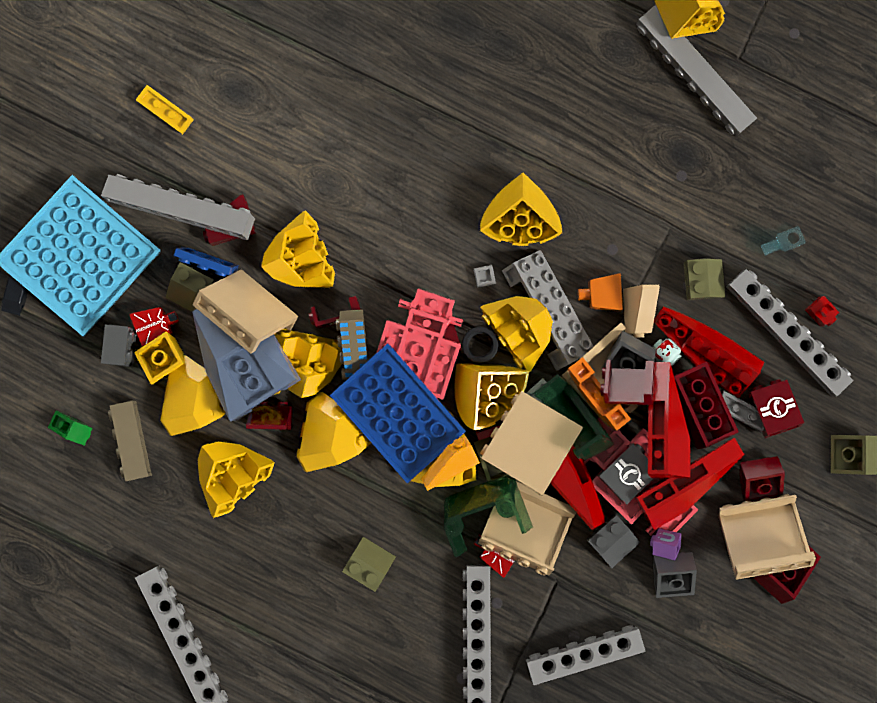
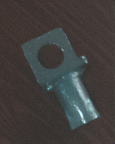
[761,226,806,256]

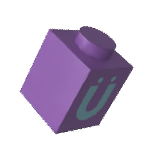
[650,528,681,560]

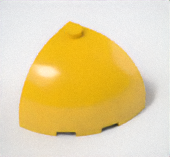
[654,0,725,39]
[480,173,562,246]
[454,363,529,430]

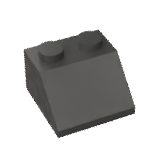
[601,331,656,370]
[586,514,640,568]
[653,552,697,598]

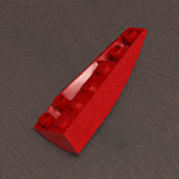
[654,306,764,398]
[648,362,690,478]
[634,438,745,530]
[550,444,605,530]

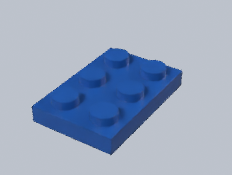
[174,246,239,277]

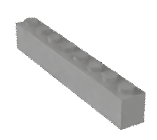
[636,5,757,137]
[101,174,255,240]

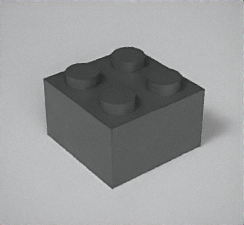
[101,324,138,367]

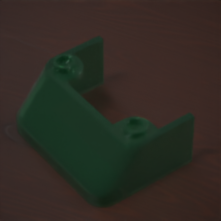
[533,374,615,460]
[444,475,533,557]

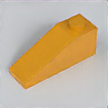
[421,436,480,491]

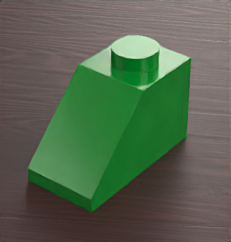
[48,410,92,446]

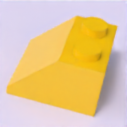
[134,332,184,384]

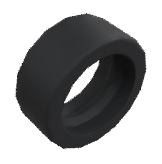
[462,327,498,364]

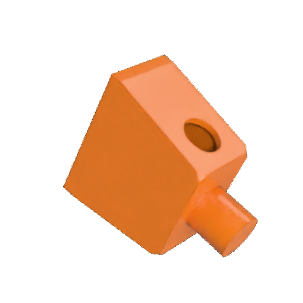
[578,274,623,312]

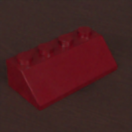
[674,362,739,450]

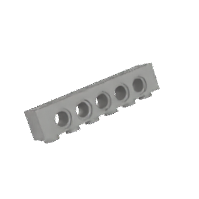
[526,625,646,685]

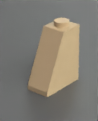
[623,285,659,338]

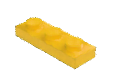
[136,85,194,135]

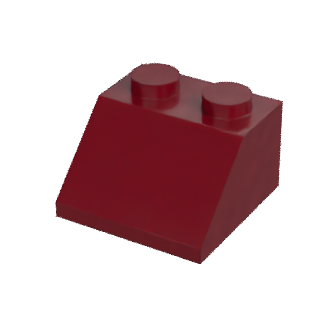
[739,456,785,502]

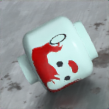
[653,338,681,366]

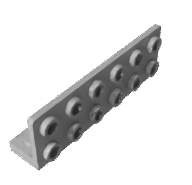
[502,250,594,371]

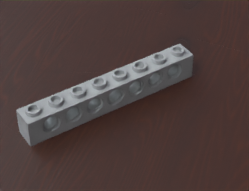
[726,269,854,397]
[135,565,228,703]
[463,565,491,703]

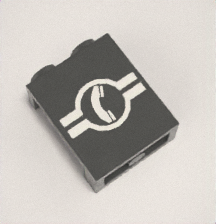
[597,443,654,505]

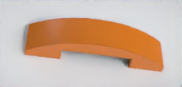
[568,357,631,431]

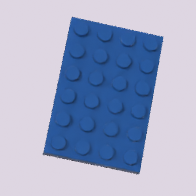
[330,343,466,483]

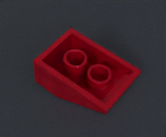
[246,402,292,429]
[754,545,821,604]

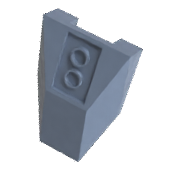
[192,309,301,421]

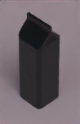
[1,274,29,316]

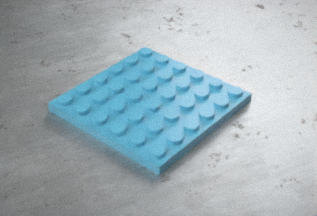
[0,175,161,337]

